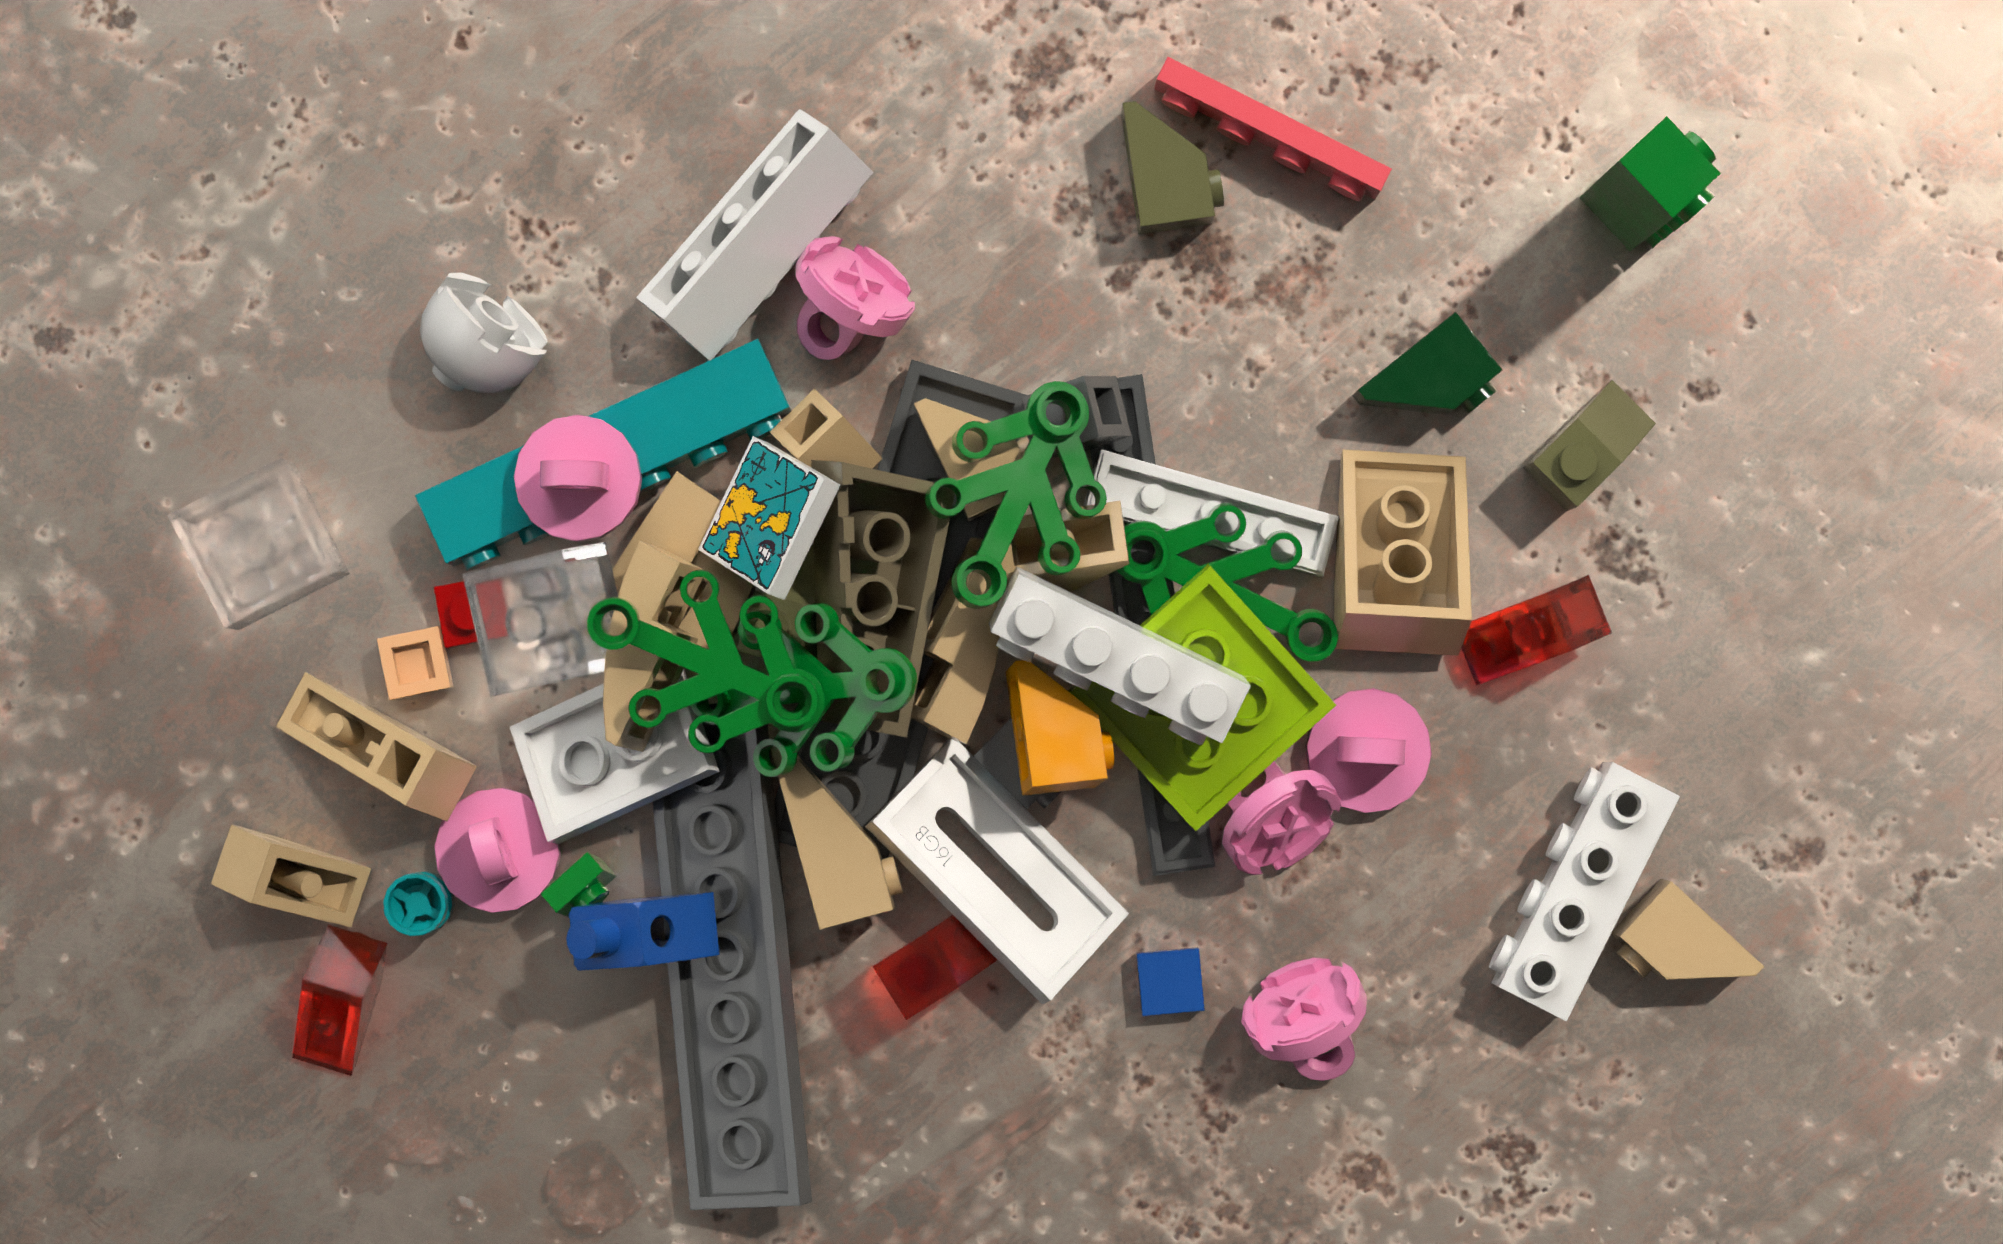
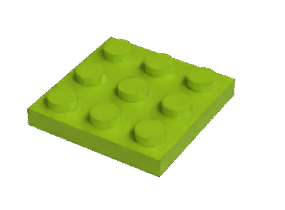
[1068,564,1336,831]

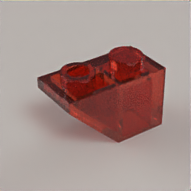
[1461,575,1612,686]
[872,914,997,1020]

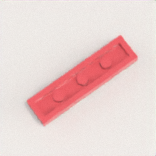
[1154,57,1392,201]

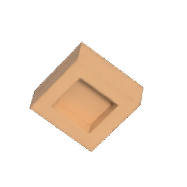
[377,626,454,700]

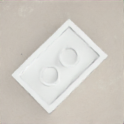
[510,669,720,844]

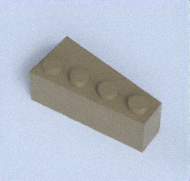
[811,460,955,738]

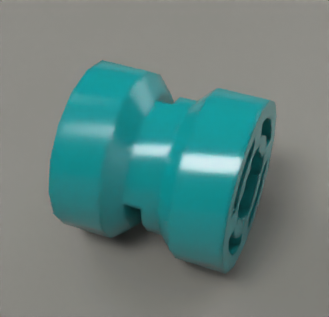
[383,871,455,936]

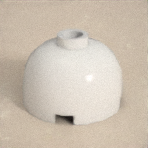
[420,272,548,393]

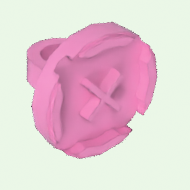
[796,236,915,360]
[514,415,642,542]
[1305,688,1432,813]
[1222,762,1341,875]
[434,788,561,913]
[1242,958,1367,1081]

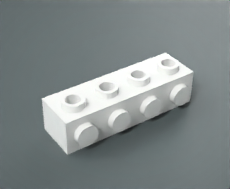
[636,109,874,361]
[989,566,1251,745]
[1489,762,1680,1021]

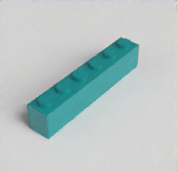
[415,339,792,571]

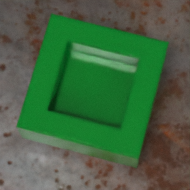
[541,852,616,917]

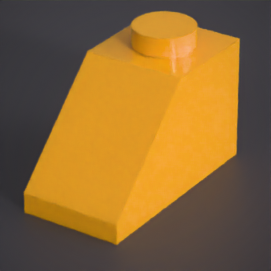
[1005,660,1114,796]

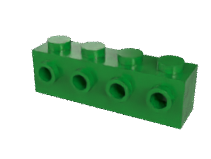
[1580,116,1721,251]

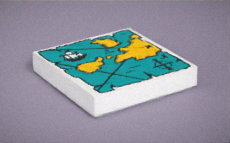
[698,436,840,600]

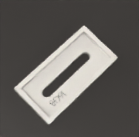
[865,739,1129,1005]

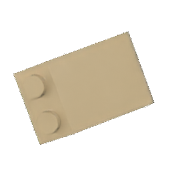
[1334,449,1472,656]

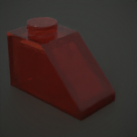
[292,925,388,1076]

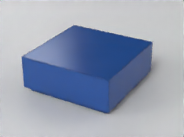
[1136,947,1205,1016]

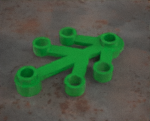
[925,381,1107,609]
[1117,503,1338,662]
[587,570,825,753]
[691,603,917,777]

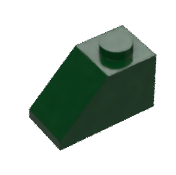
[1352,312,1503,415]

